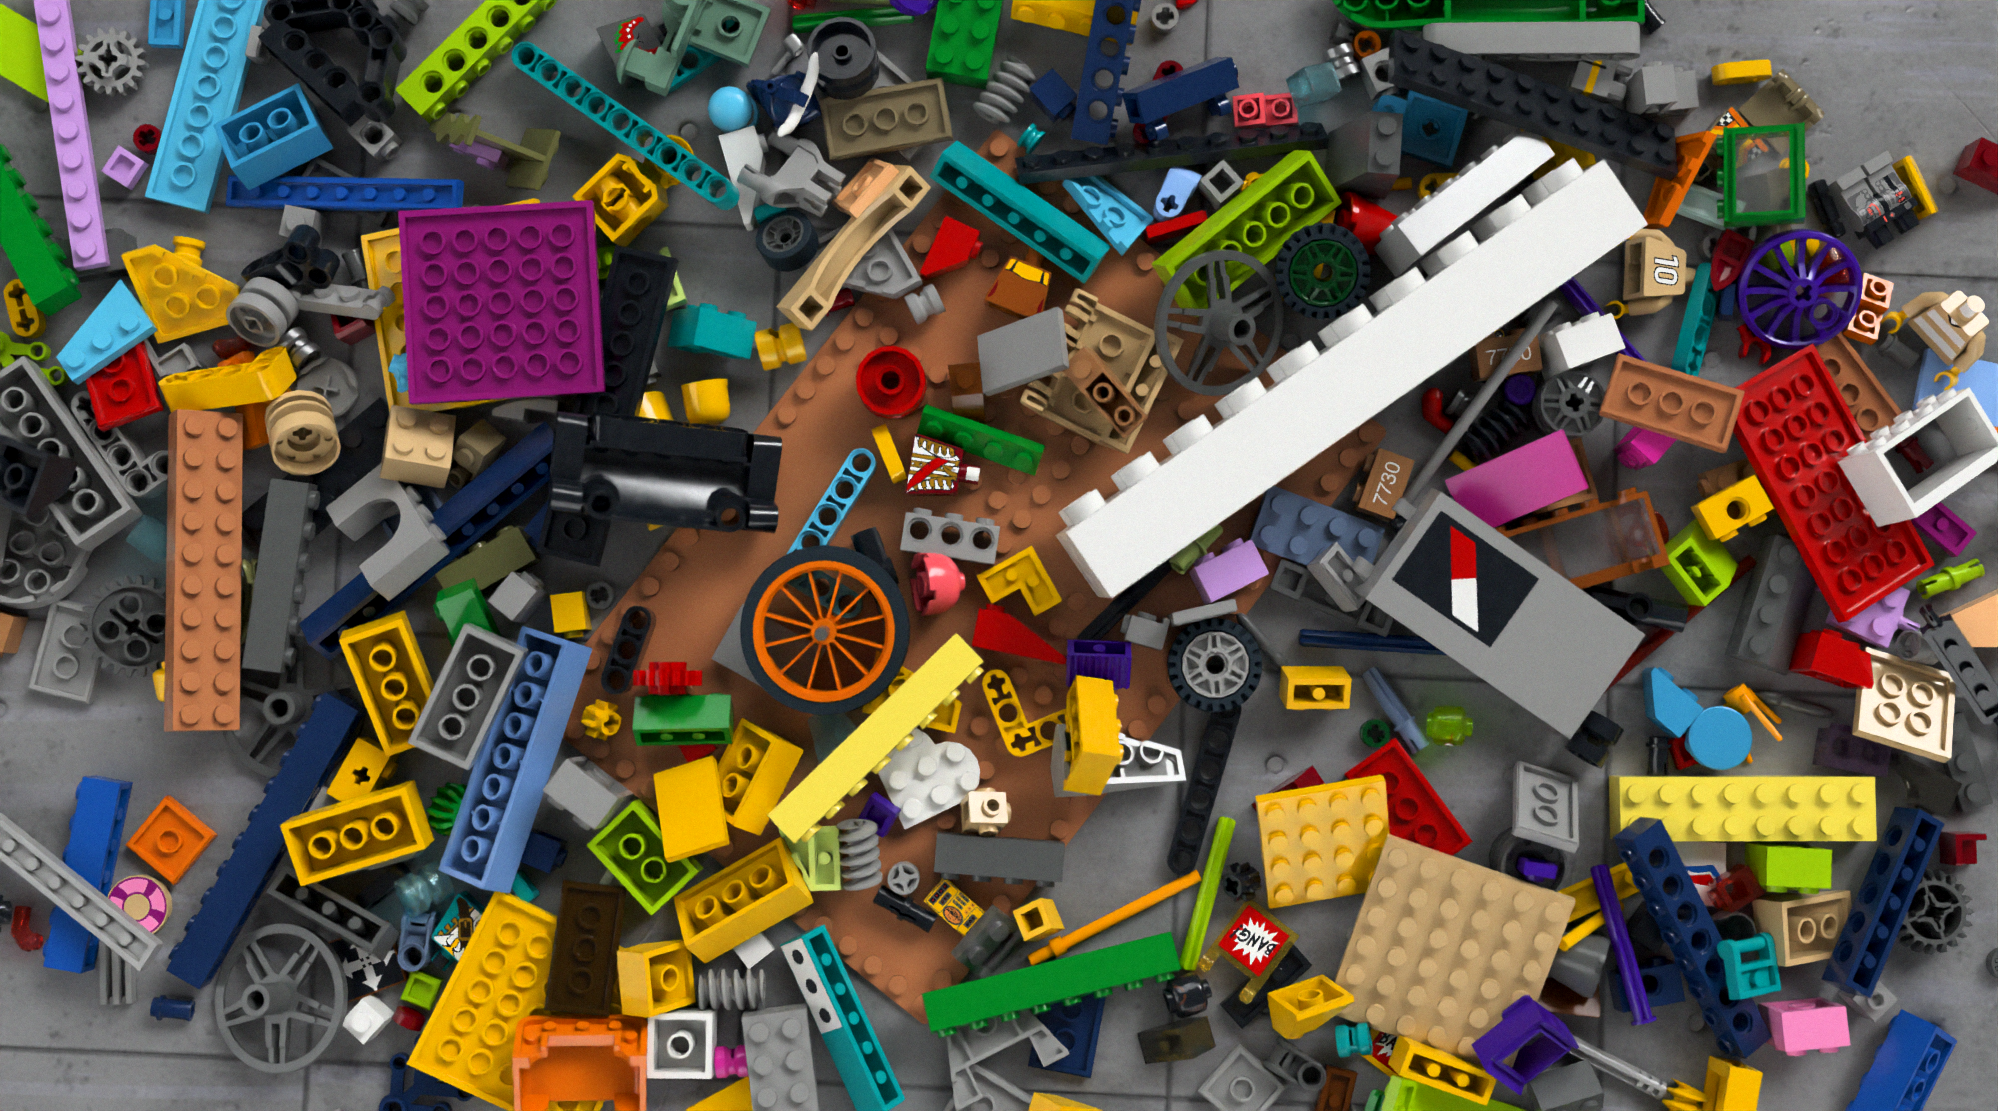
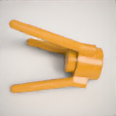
[1722,682,1783,764]

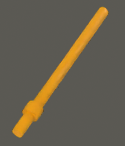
[1027,869,1202,966]

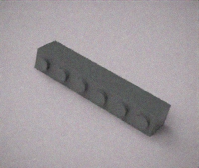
[242,478,320,673]

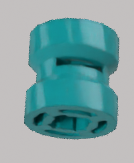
[1335,1022,1373,1058]

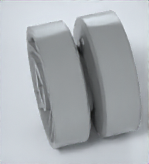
[226,277,299,347]

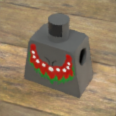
[596,14,667,89]

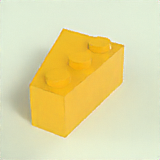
[1063,675,1123,795]

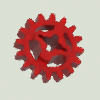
[633,662,702,694]

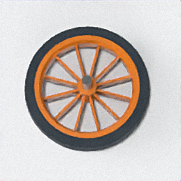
[740,545,910,715]

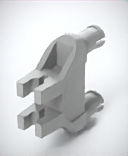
[737,127,846,218]

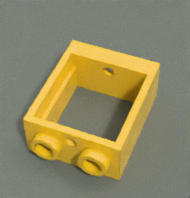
[1701,1055,1763,1111]

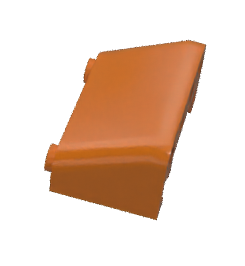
[512,1014,648,1111]

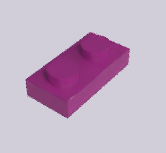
[1910,502,1977,557]

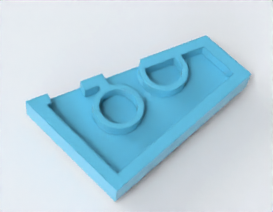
[1062,175,1154,256]
[56,279,158,385]

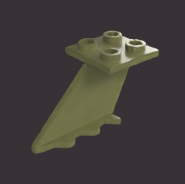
[429,113,561,191]

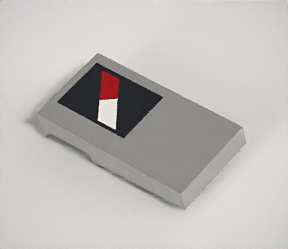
[1351,488,1646,739]

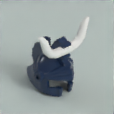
[746,52,822,137]

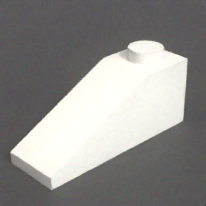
[718,125,769,231]

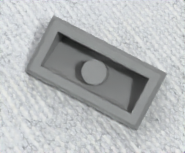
[1307,542,1366,612]

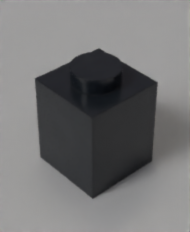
[1626,901,1665,954]

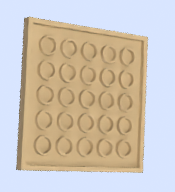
[1334,834,1576,1068]

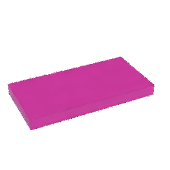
[1445,429,1589,528]

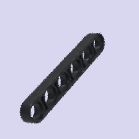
[1167,705,1242,875]

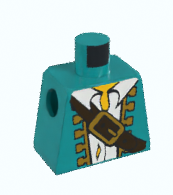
[431,891,486,971]

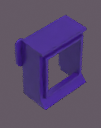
[1471,995,1579,1096]

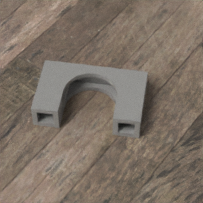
[326,464,450,601]

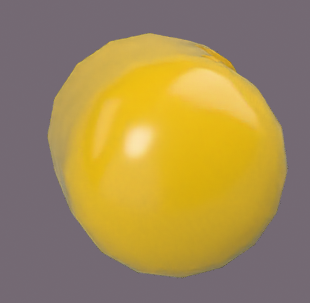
[681,378,731,425]

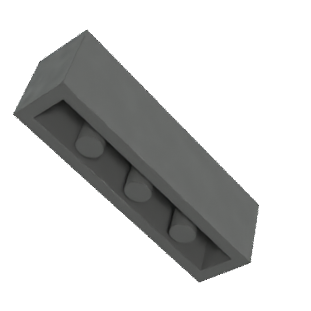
[934,831,1065,887]
[266,865,401,961]

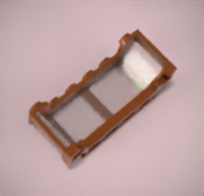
[1495,487,1670,589]

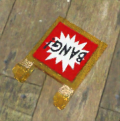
[1198,900,1300,1004]

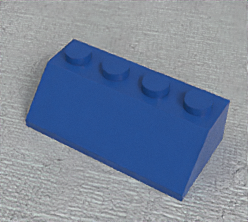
[1845,1009,1957,1111]

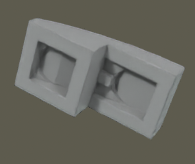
[492,399,565,424]

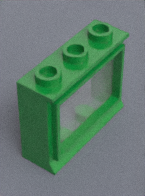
[1716,122,1806,228]

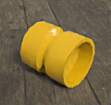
[755,322,807,371]

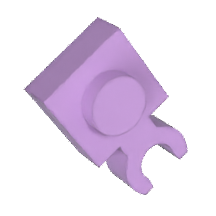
[449,140,509,171]

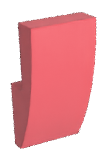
[1232,92,1299,128]

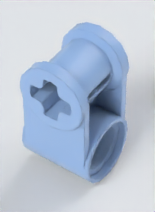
[1153,166,1202,223]

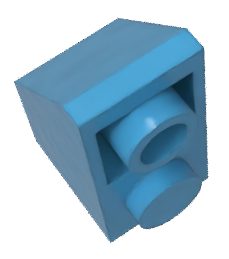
[1642,667,1704,738]

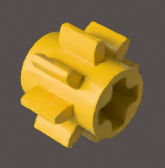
[581,699,622,741]

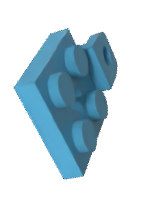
[1371,90,1468,169]

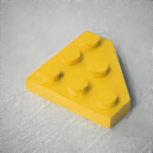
[121,244,241,344]

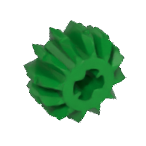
[426,782,467,836]

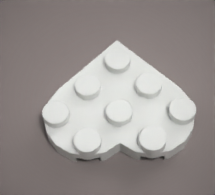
[878,728,980,829]

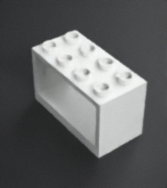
[1838,387,1998,527]

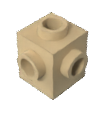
[961,788,1011,837]

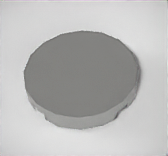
[295,358,360,420]

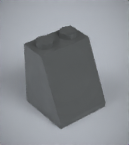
[1325,111,1403,199]

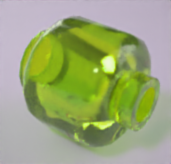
[1427,705,1473,747]

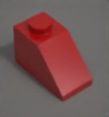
[920,216,983,281]

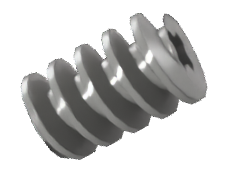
[973,54,1037,125]
[837,819,883,891]
[698,969,766,1010]

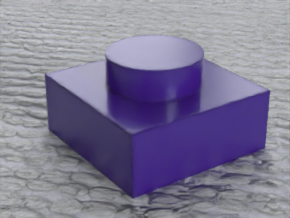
[858,792,901,838]
[1516,856,1558,882]

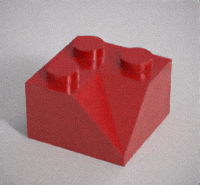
[1788,629,1874,689]

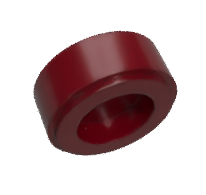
[392,1006,426,1032]

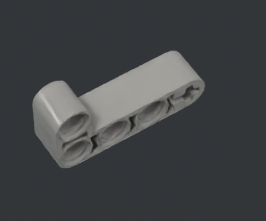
[71,391,168,499]

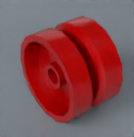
[856,346,927,420]

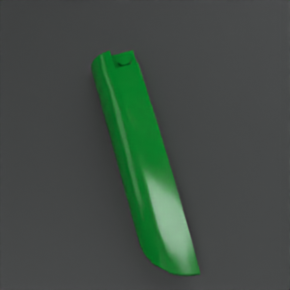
[1332,0,1645,31]

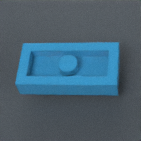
[148,0,186,49]

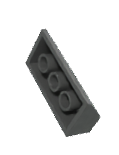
[1725,534,1816,675]

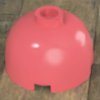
[910,553,965,616]

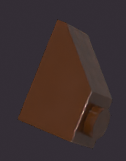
[948,362,986,425]

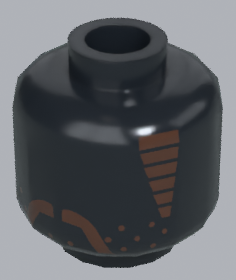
[1162,972,1212,1018]

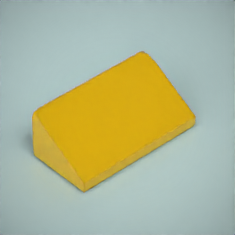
[1892,155,1939,220]

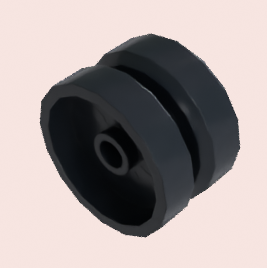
[806,17,880,100]

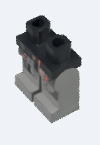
[1827,150,1920,250]

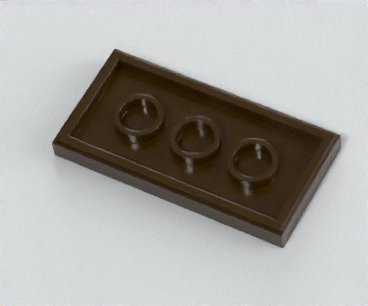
[544,879,627,1017]

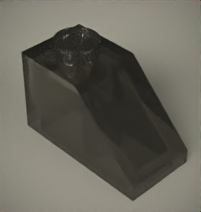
[1137,1016,1216,1064]

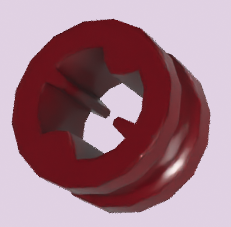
[133,124,162,155]

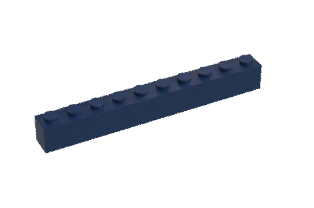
[299,421,554,661]
[166,690,367,989]

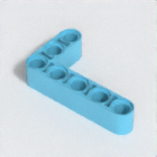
[786,448,877,619]

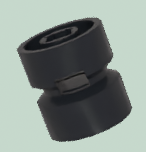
[1565,710,1624,769]

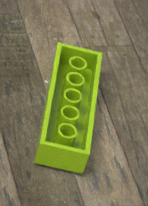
[1151,150,1342,318]

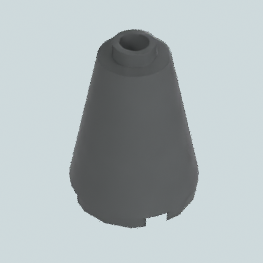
[1548,932,1610,999]

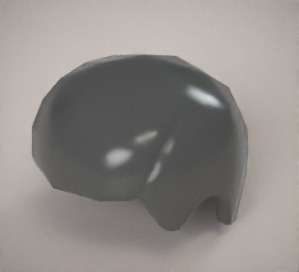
[1711,909,1757,954]

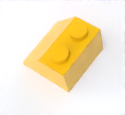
[617,939,696,1018]

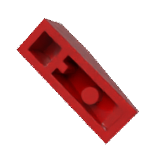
[972,604,1067,665]

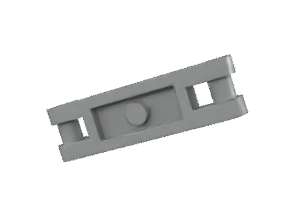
[288,282,395,320]

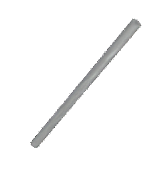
[1402,298,1558,505]

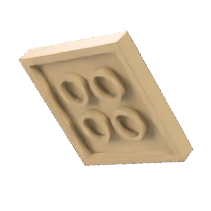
[1852,647,1956,763]

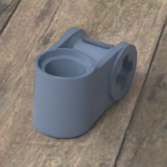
[397,908,440,972]

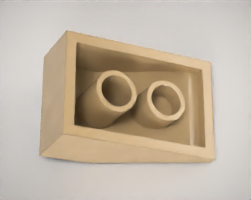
[1752,890,1852,967]

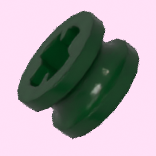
[1359,719,1390,748]

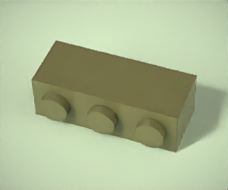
[435,525,542,595]

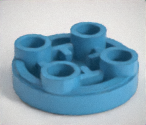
[1684,706,1752,770]

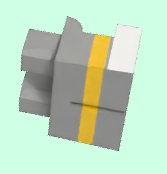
[1565,58,1637,104]

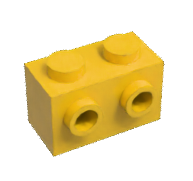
[1279,666,1352,710]

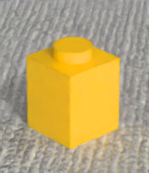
[550,591,592,639]
[1013,898,1065,942]

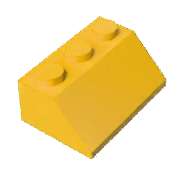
[717,718,804,836]

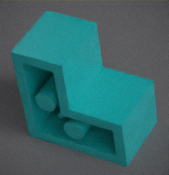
[667,303,757,360]

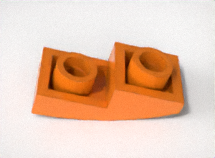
[1843,272,1894,346]

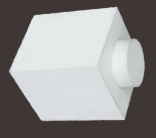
[343,994,394,1044]

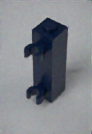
[1122,57,1239,141]

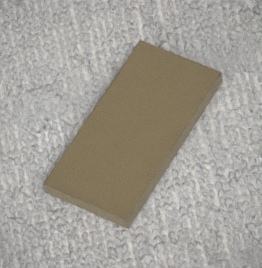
[819,77,953,162]

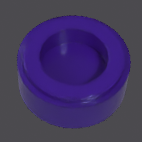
[1502,374,1536,407]

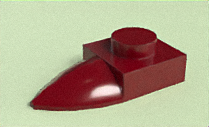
[1710,228,1755,291]

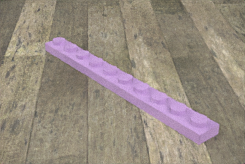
[34,0,110,271]

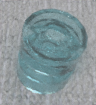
[394,860,455,918]

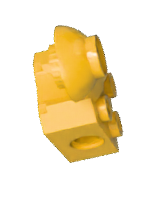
[572,135,694,247]

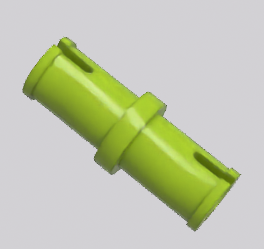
[1916,558,1985,599]

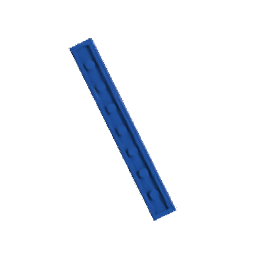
[225,175,464,212]

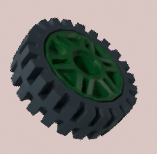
[1275,223,1371,320]

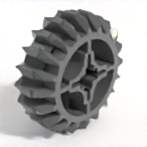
[1896,867,1974,955]

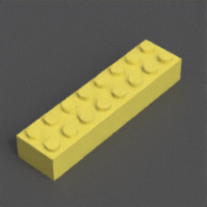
[767,633,984,844]
[1609,775,1877,841]

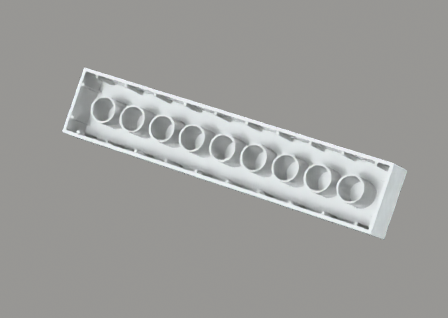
[1055,157,1648,598]

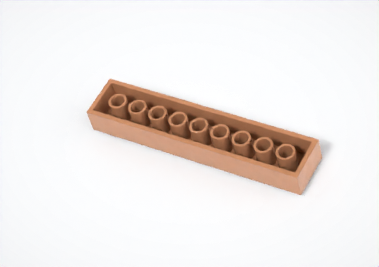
[164,409,243,732]

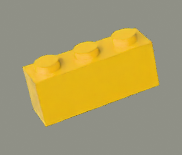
[1388,1035,1497,1106]

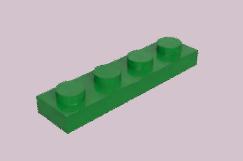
[917,404,1045,476]

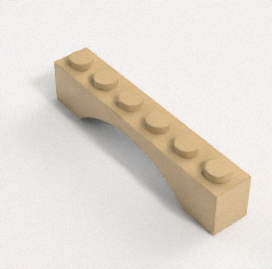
[776,165,931,331]

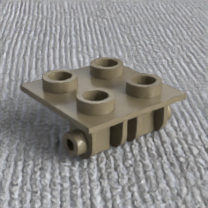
[1737,69,1825,155]

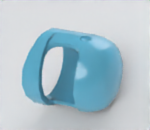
[707,86,760,134]

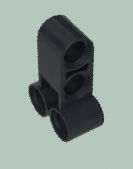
[241,224,340,290]

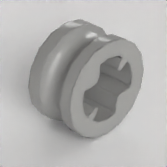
[1150,3,1179,35]

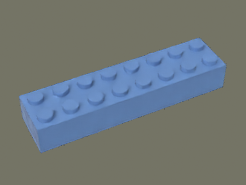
[438,626,593,893]

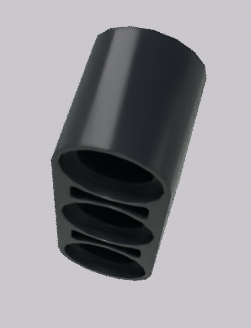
[601,606,656,695]

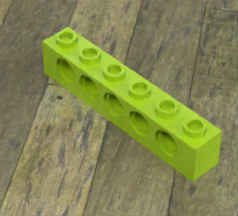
[395,0,557,123]

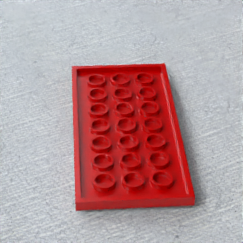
[1733,343,1935,623]

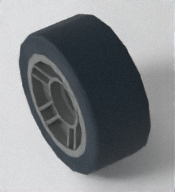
[755,210,819,272]

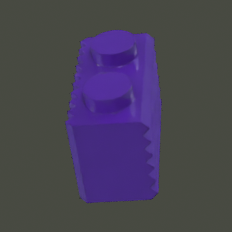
[1066,639,1132,690]

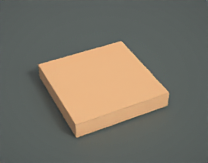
[831,158,899,218]

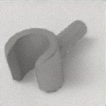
[771,34,804,76]

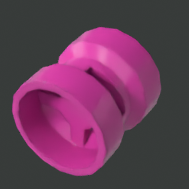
[714,1044,749,1079]

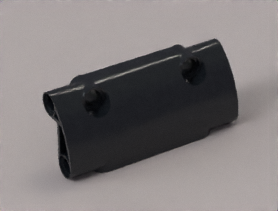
[548,411,782,533]

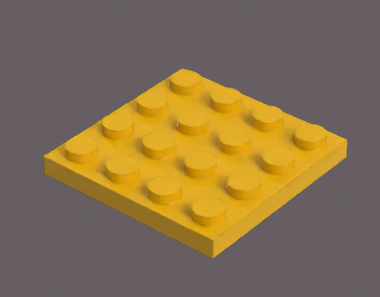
[1255,774,1390,909]

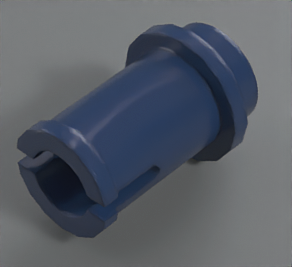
[150,995,195,1021]

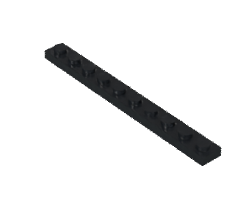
[1015,122,1329,185]

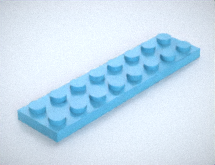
[144,0,268,214]

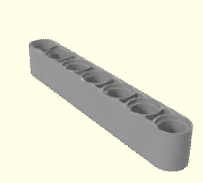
[1422,21,1640,62]

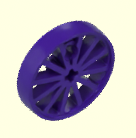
[1735,229,1863,350]

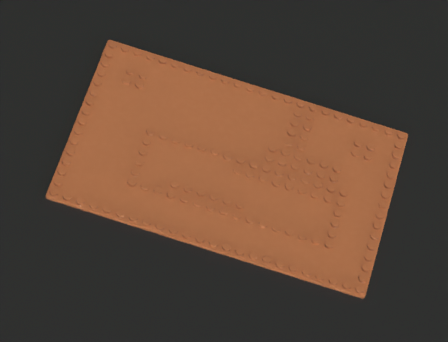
[563,130,1386,1024]

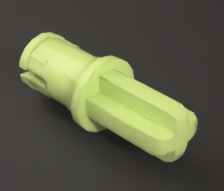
[1169,524,1223,575]

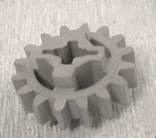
[75,27,149,97]

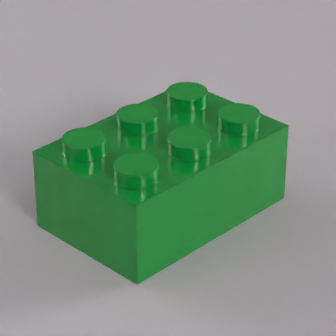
[925,0,1005,90]

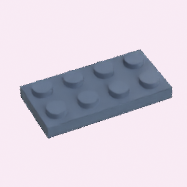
[1246,486,1385,566]

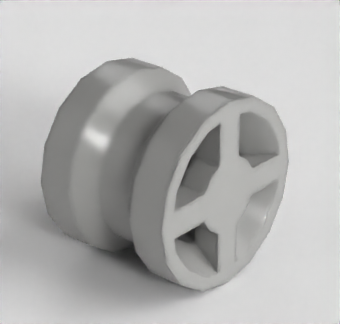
[888,861,920,895]

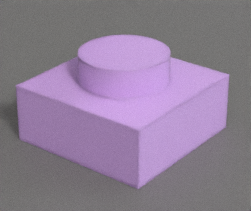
[101,145,149,190]

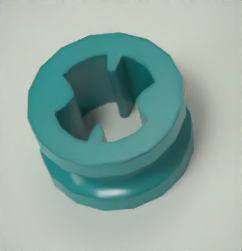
[1017,123,1046,154]

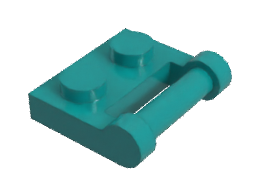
[1717,932,1781,1000]

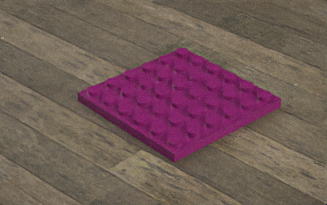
[398,200,606,405]

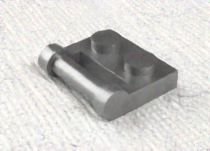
[950,904,1025,978]

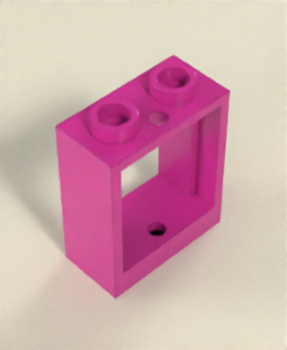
[1613,426,1677,470]

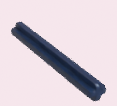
[1299,629,1447,655]

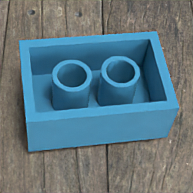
[213,83,333,191]

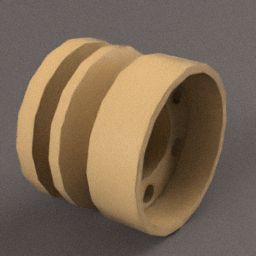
[264,390,341,476]

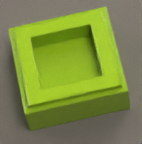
[400,970,444,1011]

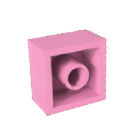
[1758,997,1850,1056]

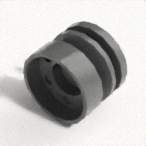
[1527,370,1605,440]
[1489,827,1568,892]

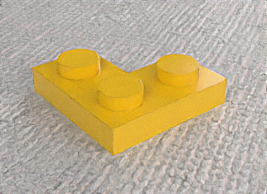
[977,546,1062,616]

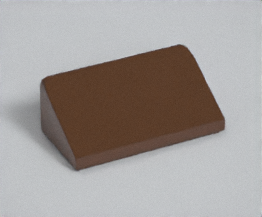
[1537,977,1601,1018]

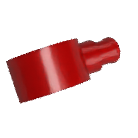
[1736,324,1771,365]

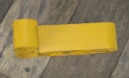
[158,346,297,413]

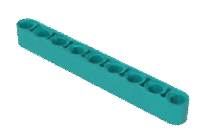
[511,41,740,210]

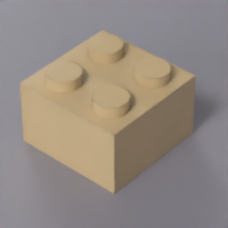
[379,405,456,489]

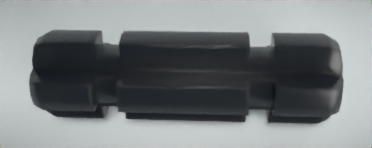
[1807,179,1846,239]

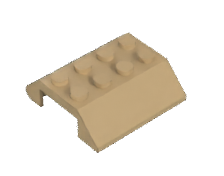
[1019,288,1184,454]

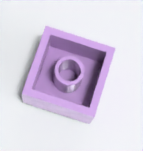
[1189,538,1269,605]

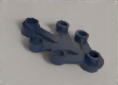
[379,1033,474,1111]

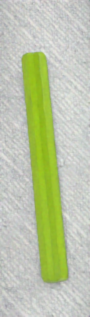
[1179,816,1236,971]

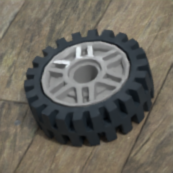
[1167,618,1262,712]

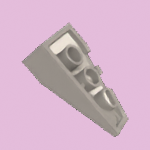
[1050,724,1186,797]

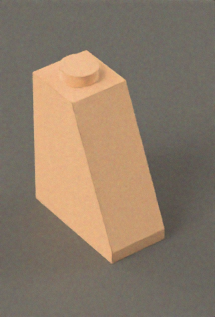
[1939,589,1998,648]

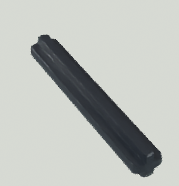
[1077,557,1173,641]

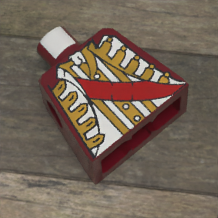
[905,433,981,496]

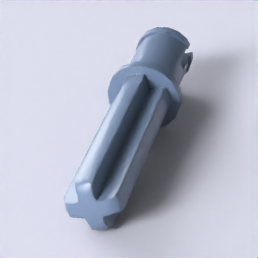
[1362,666,1430,754]

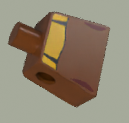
[984,247,1052,320]

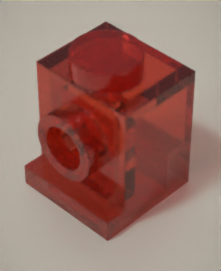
[1707,863,1765,913]

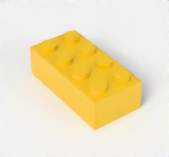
[339,610,434,757]
[280,780,434,886]

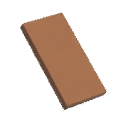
[1815,332,1902,442]
[1598,353,1745,454]

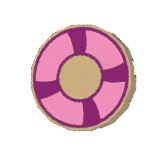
[107,874,172,934]

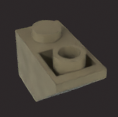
[447,419,507,490]

